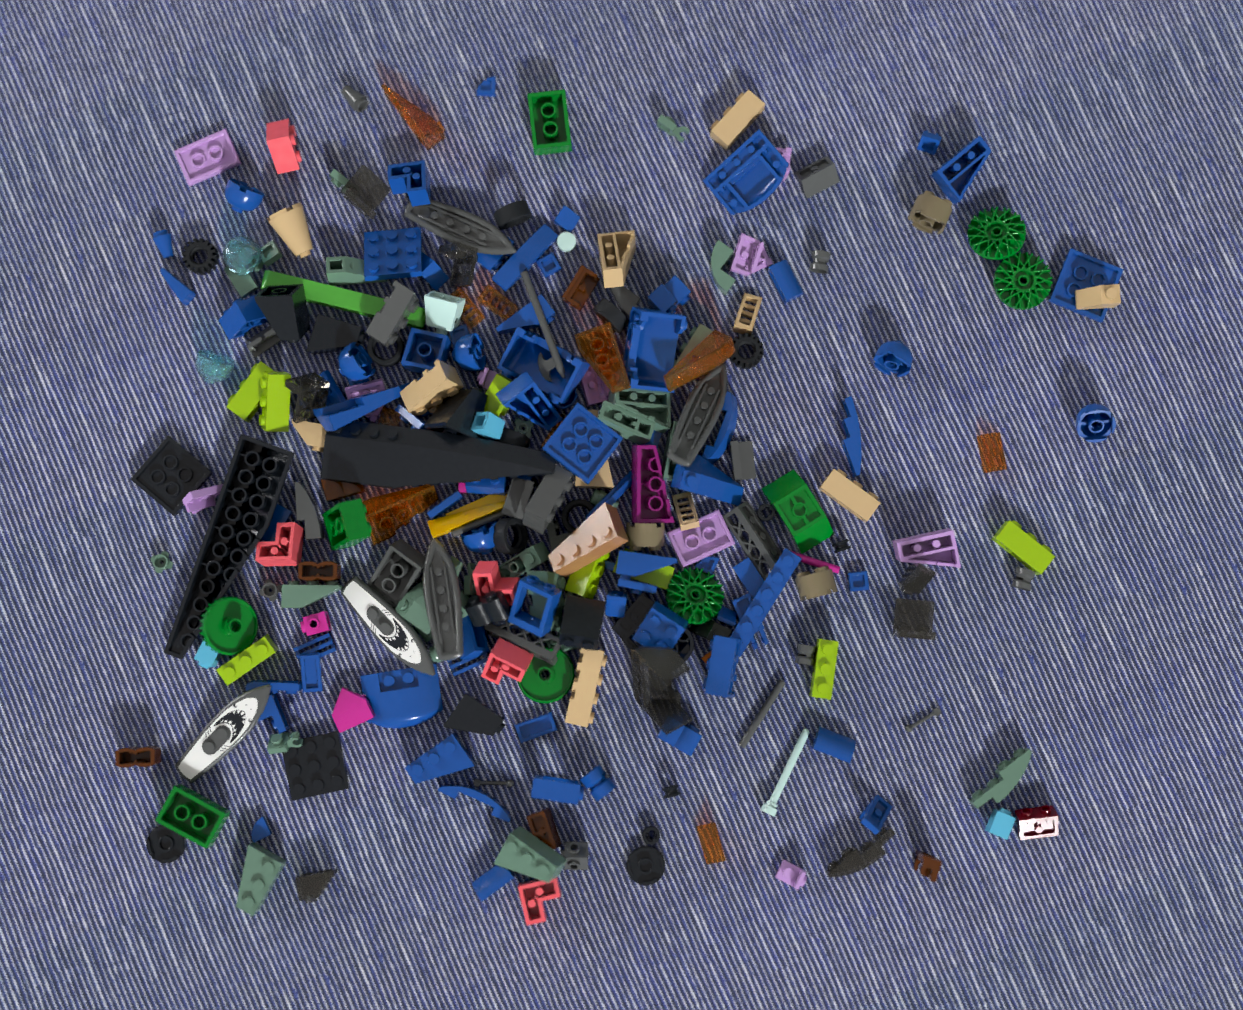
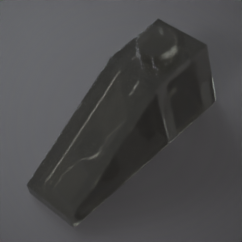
[898,563,937,596]

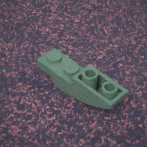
[969,748,1032,809]

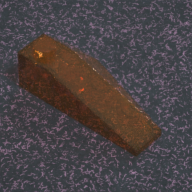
[381,84,445,151]
[574,322,631,394]
[663,330,736,392]
[362,484,438,545]

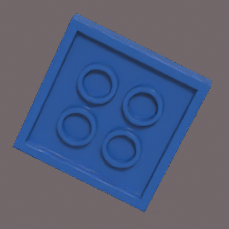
[364,227,423,281]
[1048,248,1124,323]
[542,402,623,485]

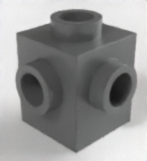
[561,841,588,870]

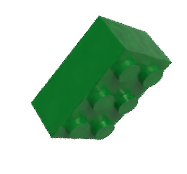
[527,89,572,156]
[322,498,372,551]
[155,784,231,849]

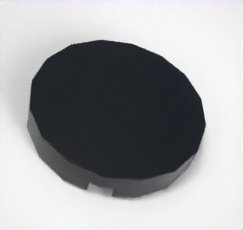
[146,825,187,863]
[627,846,665,886]

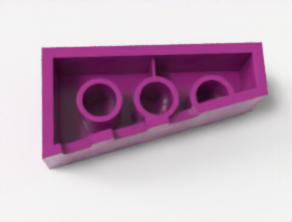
[632,445,674,523]

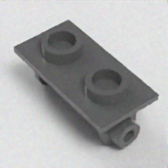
[245,325,281,358]

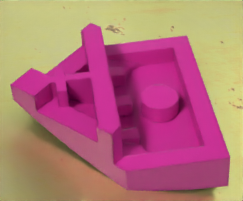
[332,687,375,733]

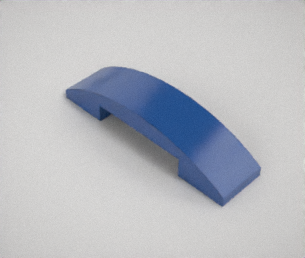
[702,391,738,465]
[438,784,512,823]

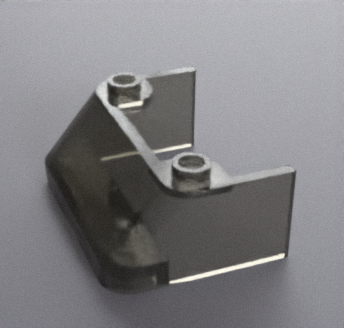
[631,646,692,735]

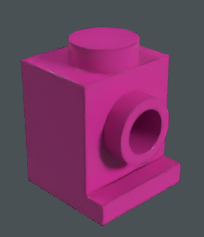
[300,611,332,636]

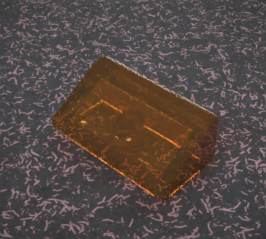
[977,432,1007,473]
[696,821,726,864]

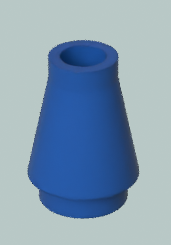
[153,229,174,259]

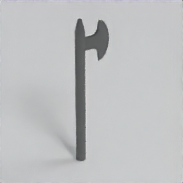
[521,271,566,382]

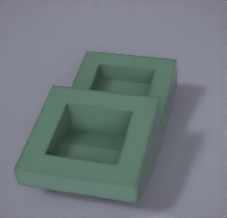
[224,258,259,298]

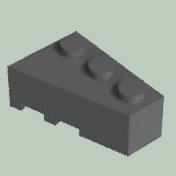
[366,280,419,348]
[523,465,574,535]

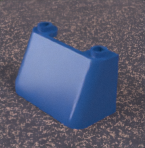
[621,307,687,393]
[497,327,591,405]

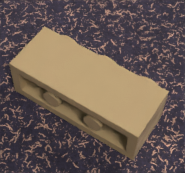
[710,89,765,151]
[818,469,881,523]

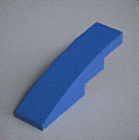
[492,224,559,292]
[841,396,862,477]

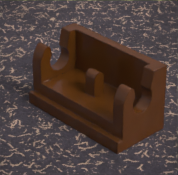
[562,265,600,311]
[526,807,562,849]
[913,850,942,883]

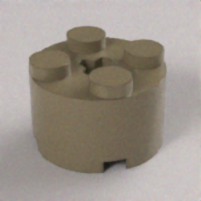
[908,191,952,234]
[626,522,665,551]
[794,566,838,601]

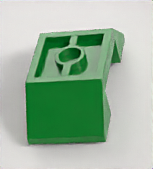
[761,469,834,554]

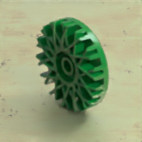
[968,206,1026,260]
[993,252,1053,310]
[666,567,724,624]
[199,597,258,655]
[517,645,574,703]

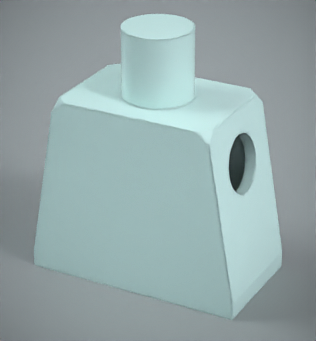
[424,291,466,335]

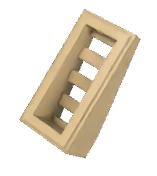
[733,292,762,335]
[672,492,700,531]

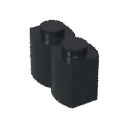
[464,591,511,627]

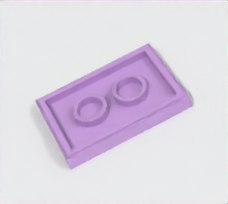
[174,128,242,186]
[667,509,735,568]

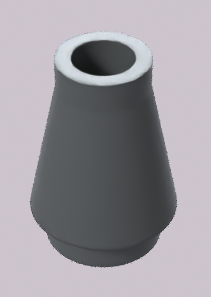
[341,85,369,112]

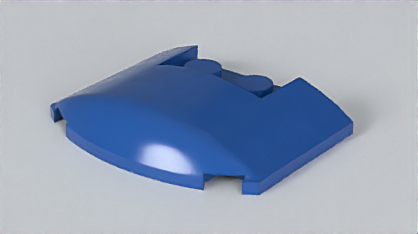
[703,129,789,215]
[360,664,444,728]

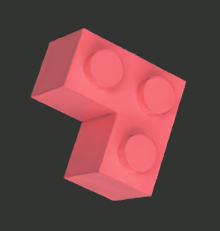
[266,119,302,174]
[255,522,304,567]
[472,561,520,606]
[481,638,534,685]
[518,876,562,925]

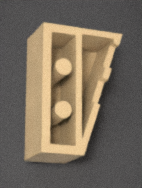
[597,230,636,288]
[399,359,464,416]

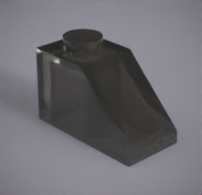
[295,868,338,903]

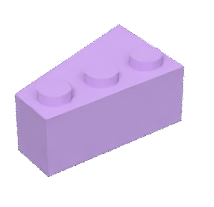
[892,528,961,568]

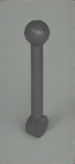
[905,708,941,732]
[473,779,514,787]

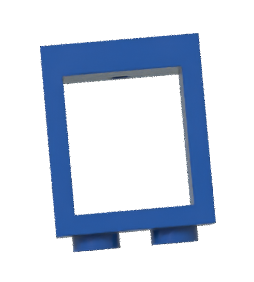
[508,575,562,637]
[531,774,585,805]

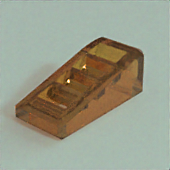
[476,284,518,321]
[450,287,485,330]

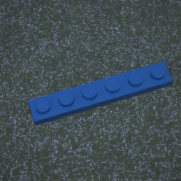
[729,548,802,657]

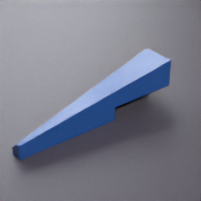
[313,382,411,431]

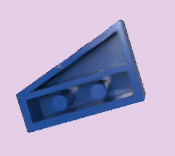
[930,136,992,204]
[496,371,563,431]
[703,635,741,698]
[405,733,477,784]

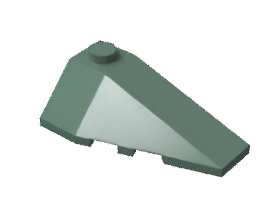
[395,556,463,635]

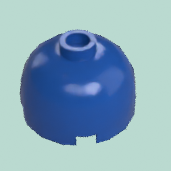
[225,178,265,213]
[452,333,486,372]
[873,341,913,377]
[338,342,375,381]
[1075,403,1116,443]
[461,521,497,555]

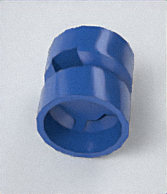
[580,764,616,802]

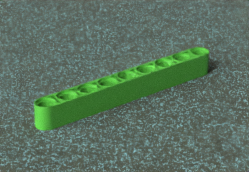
[260,270,426,329]

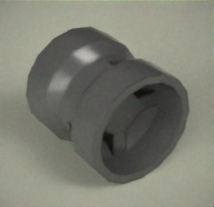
[809,250,831,274]
[1011,567,1036,591]
[795,644,817,666]

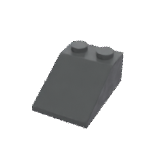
[367,538,425,609]

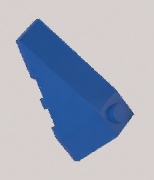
[670,454,744,506]

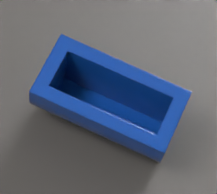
[767,260,805,304]
[460,615,489,660]
[811,726,856,763]
[472,865,515,901]

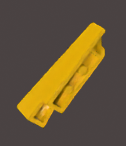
[427,494,507,538]

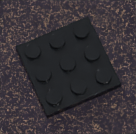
[131,435,213,517]
[282,731,350,801]

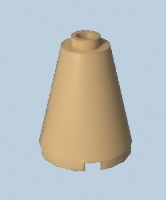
[267,203,313,258]

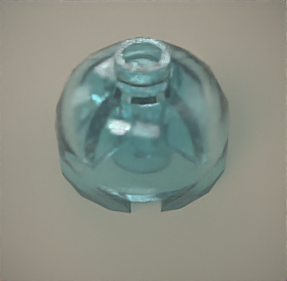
[222,236,263,275]
[195,349,235,384]

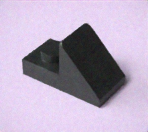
[547,520,572,551]
[689,620,732,641]

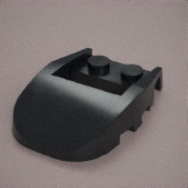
[612,593,694,673]

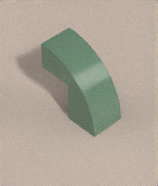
[710,240,736,296]

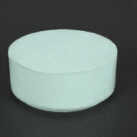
[557,232,576,252]

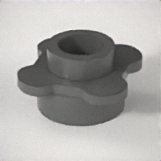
[259,579,282,602]

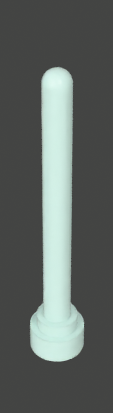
[761,728,810,817]

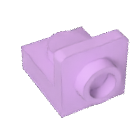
[477,367,497,390]
[775,859,807,890]

